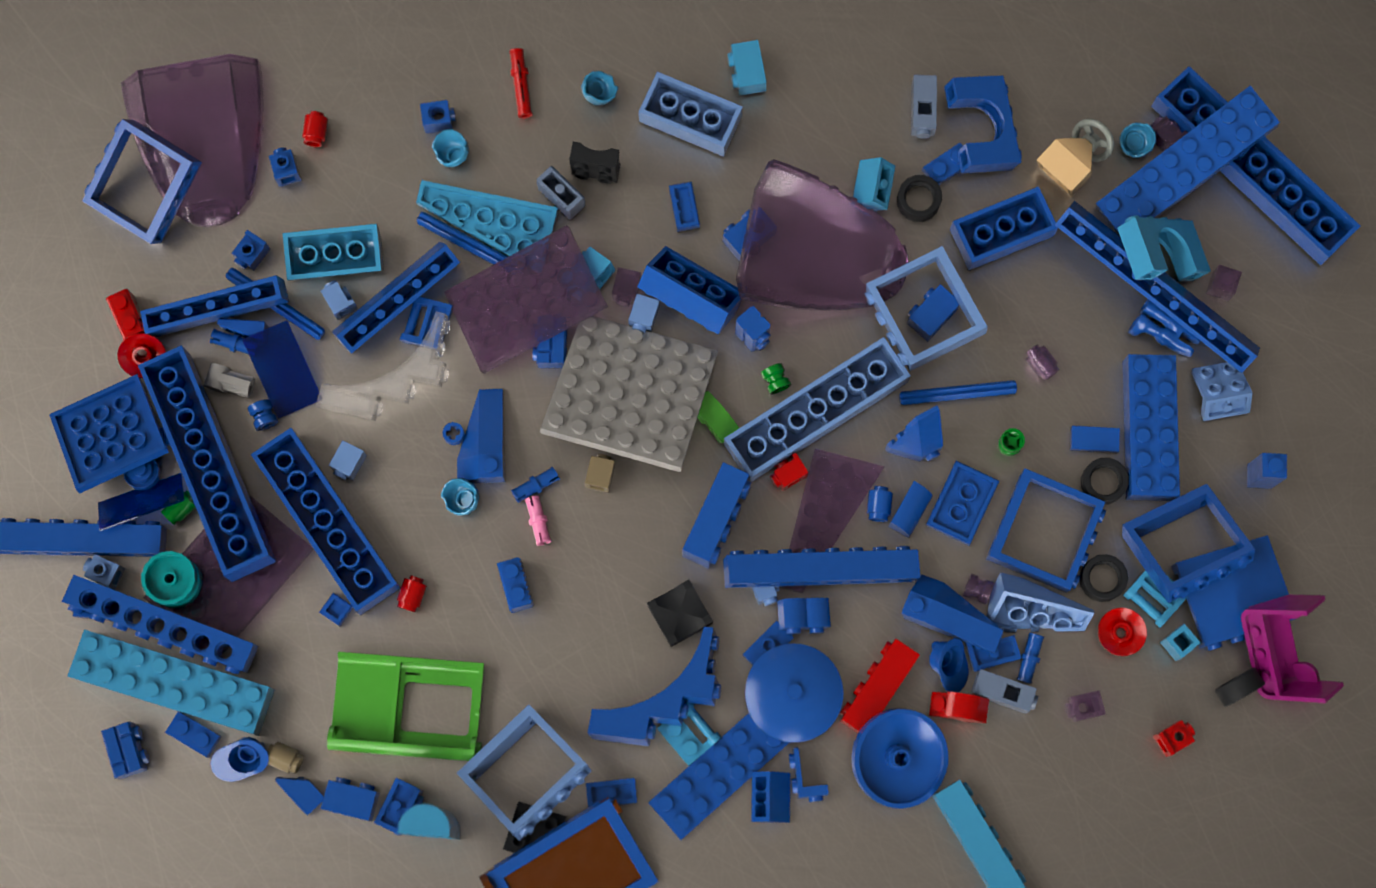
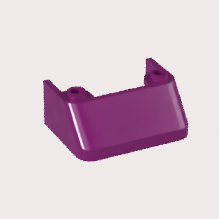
[1241,594,1344,703]

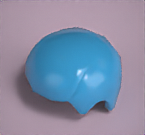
[581,71,618,106]
[1119,123,1156,158]
[432,129,469,168]
[441,478,480,516]

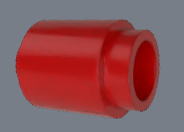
[302,111,328,147]
[397,575,427,612]

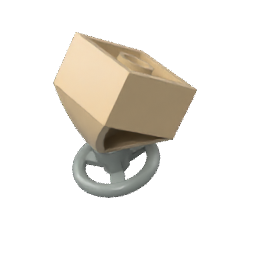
[1037,118,1114,197]

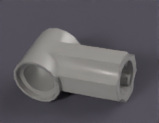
[203,363,255,398]

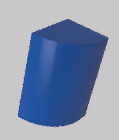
[888,481,933,538]
[751,771,790,823]

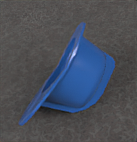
[929,638,969,692]
[210,737,269,782]

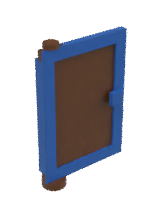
[479,797,659,888]

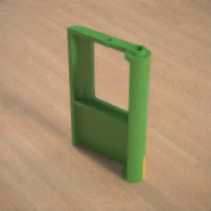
[327,652,485,761]

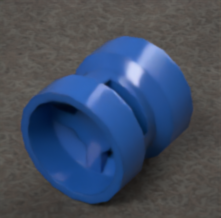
[247,399,278,431]

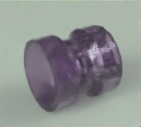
[963,573,994,605]

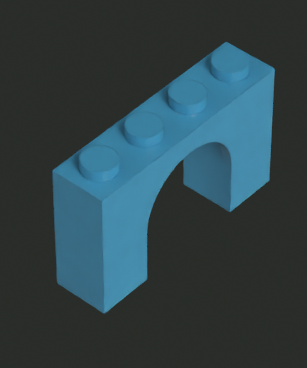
[1117,215,1211,282]

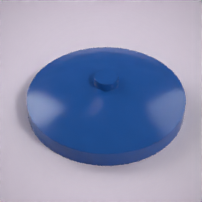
[745,644,844,743]
[852,708,948,808]

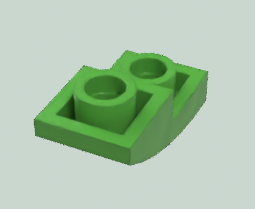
[698,391,739,443]

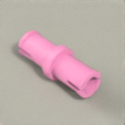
[525,495,552,546]

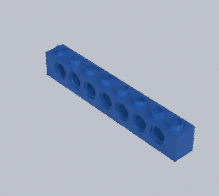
[62,574,259,675]

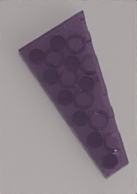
[779,449,885,593]

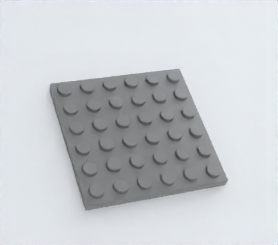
[540,313,718,472]

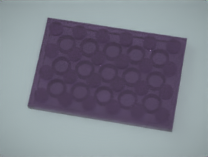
[444,225,608,374]
[143,495,314,655]

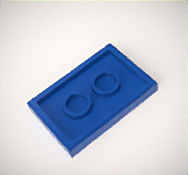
[926,460,999,546]

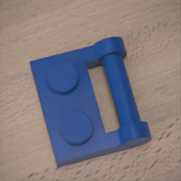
[399,297,454,351]

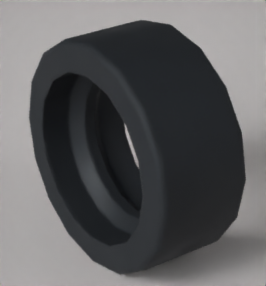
[897,175,942,222]
[1081,458,1129,505]
[1080,554,1128,602]
[1215,667,1265,707]

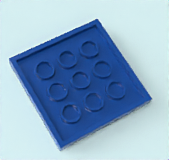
[49,374,169,494]

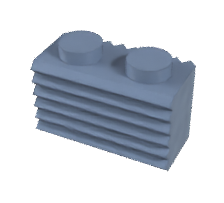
[537,166,586,220]

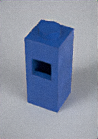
[1247,453,1287,489]

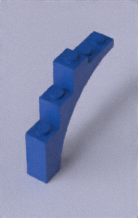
[588,627,721,746]

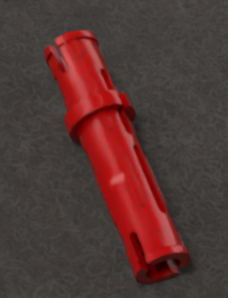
[509,48,533,119]

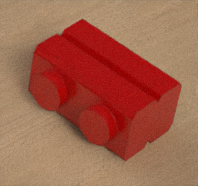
[106,289,145,340]

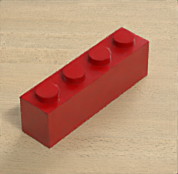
[839,639,920,733]

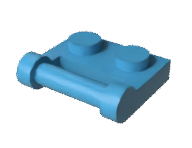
[1123,571,1186,628]
[657,702,722,766]

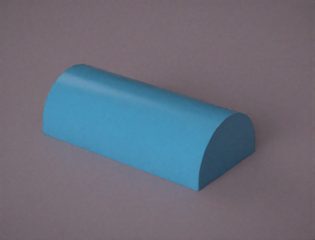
[283,224,383,281]
[398,804,461,840]

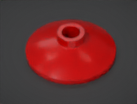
[117,333,166,378]
[1098,608,1147,656]

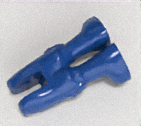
[1128,299,1200,357]

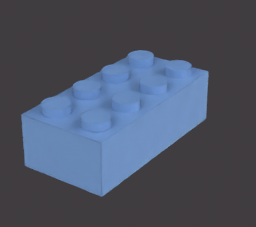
[639,72,743,157]

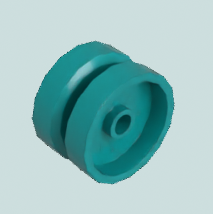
[141,551,202,609]

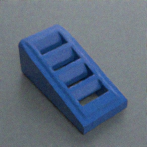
[217,318,269,344]

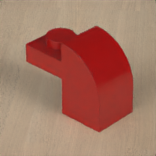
[929,692,989,724]

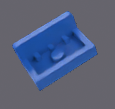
[374,778,425,836]

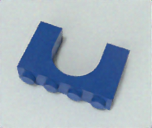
[944,75,1022,174]

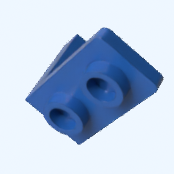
[789,747,829,802]

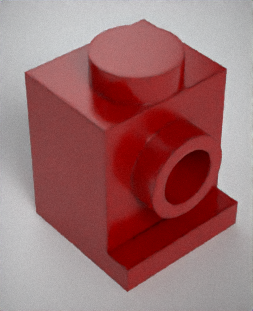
[770,453,809,491]
[1153,720,1196,757]

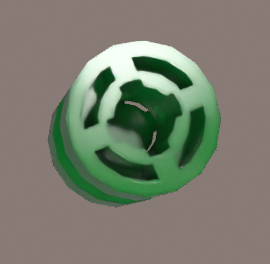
[761,363,792,395]
[998,428,1025,456]

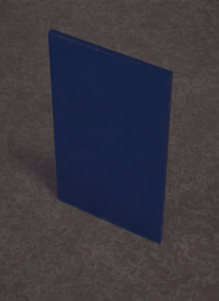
[242,320,323,419]
[98,473,185,531]

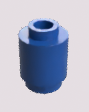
[867,486,893,522]

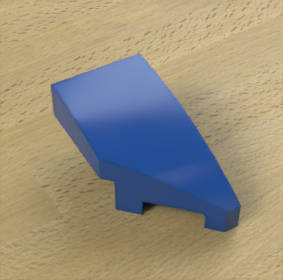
[275,777,324,816]

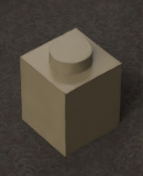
[585,454,615,493]

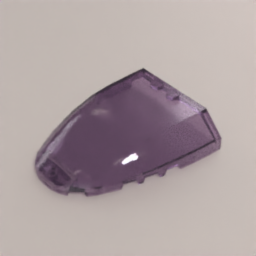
[121,54,264,227]
[736,159,908,311]

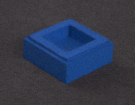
[319,593,353,626]

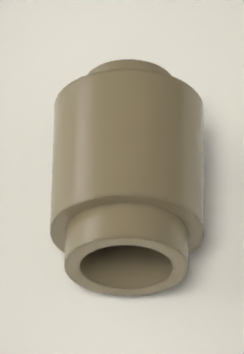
[267,742,304,774]

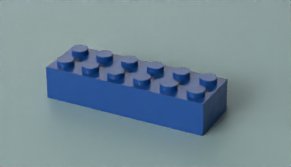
[1123,354,1180,501]

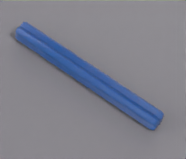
[417,212,521,275]
[225,268,325,340]
[899,380,1017,405]

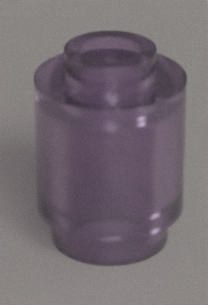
[1025,345,1060,381]

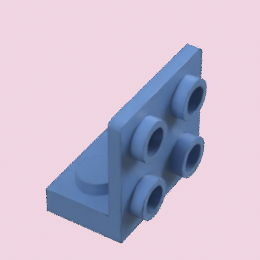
[1191,362,1253,421]

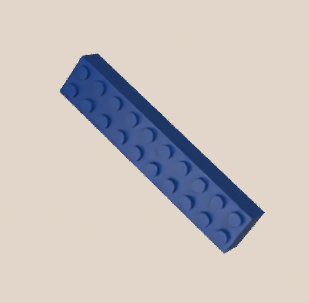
[1151,66,1361,265]
[138,345,277,582]

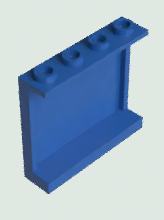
[1171,535,1295,651]

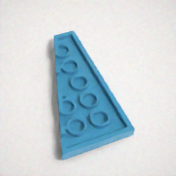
[416,180,558,276]

